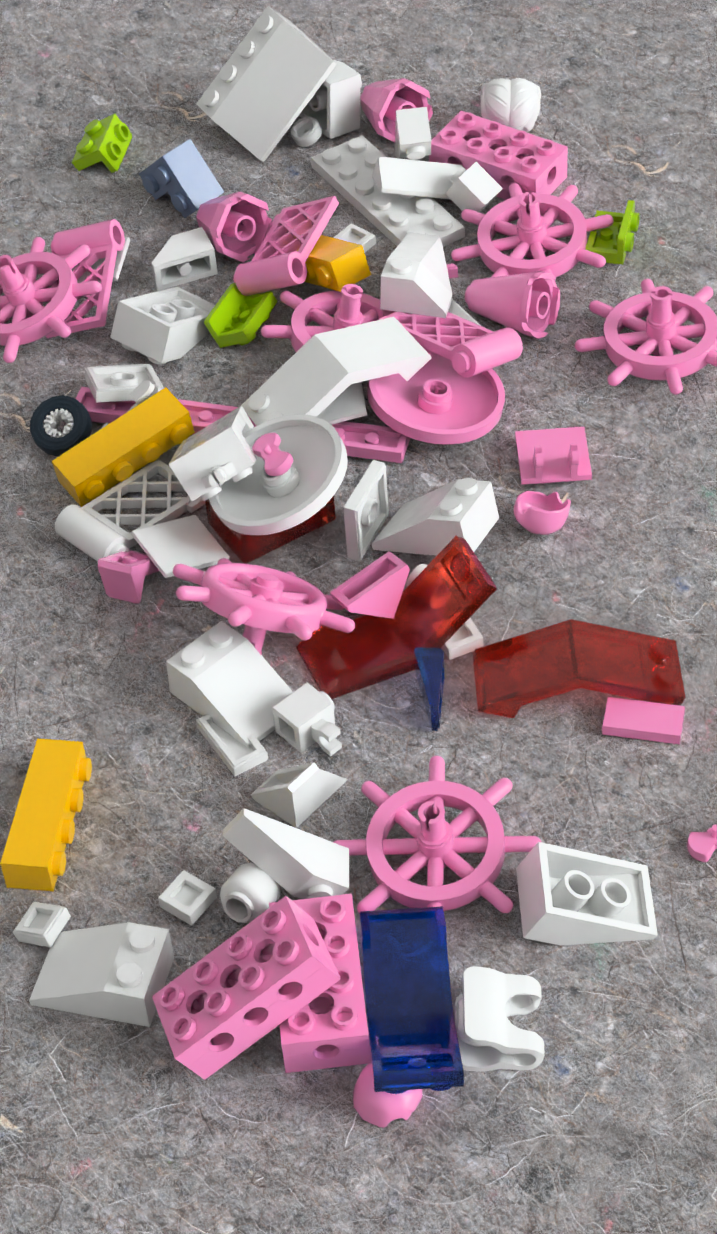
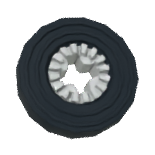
[30,395,92,457]

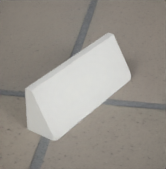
[372,157,462,200]

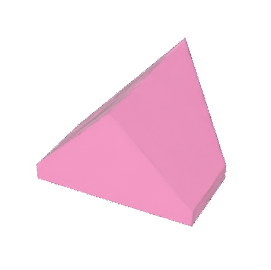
[330,551,410,619]

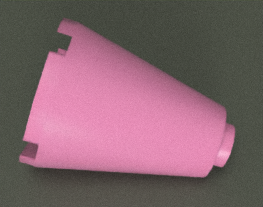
[465,271,560,339]

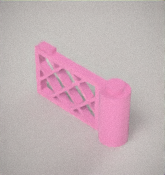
[233,196,339,296]
[46,219,125,338]
[379,312,523,378]

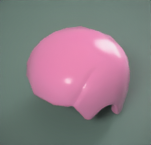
[514,491,571,535]
[353,1058,423,1128]

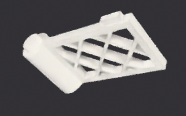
[55,459,207,562]

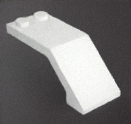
[241,317,432,426]

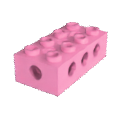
[429,111,568,200]
[269,894,371,1073]
[152,896,341,1080]

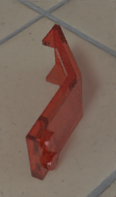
[296,535,497,699]
[473,619,686,718]

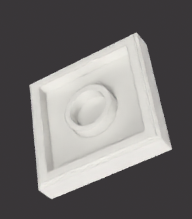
[85,364,164,403]
[343,460,389,562]

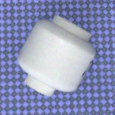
[220,862,281,924]

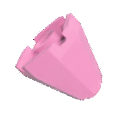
[360,78,433,143]
[196,192,272,263]

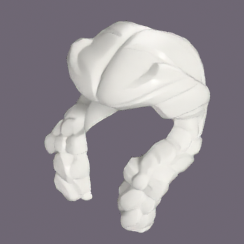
[480,78,541,133]

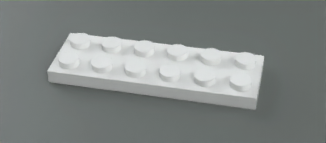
[311,135,465,247]

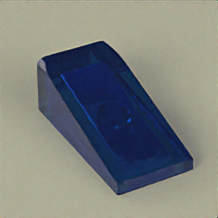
[414,647,445,731]

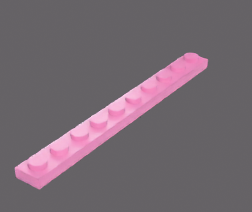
[76,386,410,463]

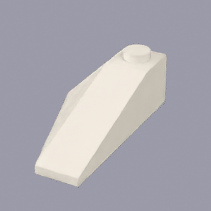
[380,232,452,318]

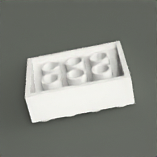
[196,6,337,162]

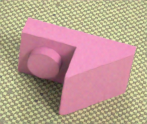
[98,550,159,604]

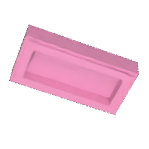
[602,697,685,745]

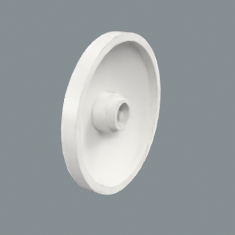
[209,414,348,535]

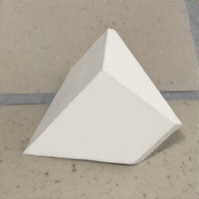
[251,762,348,828]

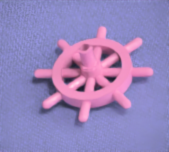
[451,183,614,287]
[0,237,102,363]
[574,279,717,395]
[261,284,396,352]
[173,558,355,655]
[333,755,541,941]

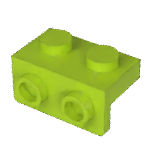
[71,113,132,173]
[585,200,640,265]
[204,283,278,348]

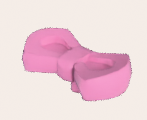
[252,433,293,476]
[687,824,717,862]

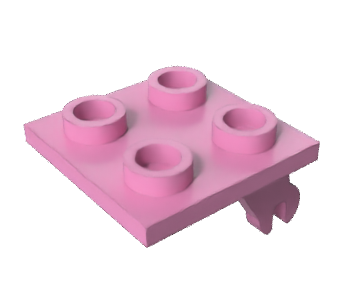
[515,427,592,485]

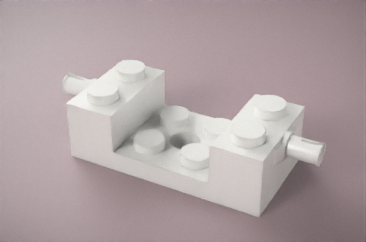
[169,406,257,501]

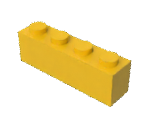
[52,387,195,507]
[0,738,92,892]

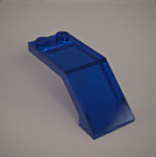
[360,906,464,1094]

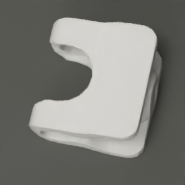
[454,966,545,1072]

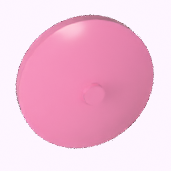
[367,346,505,445]

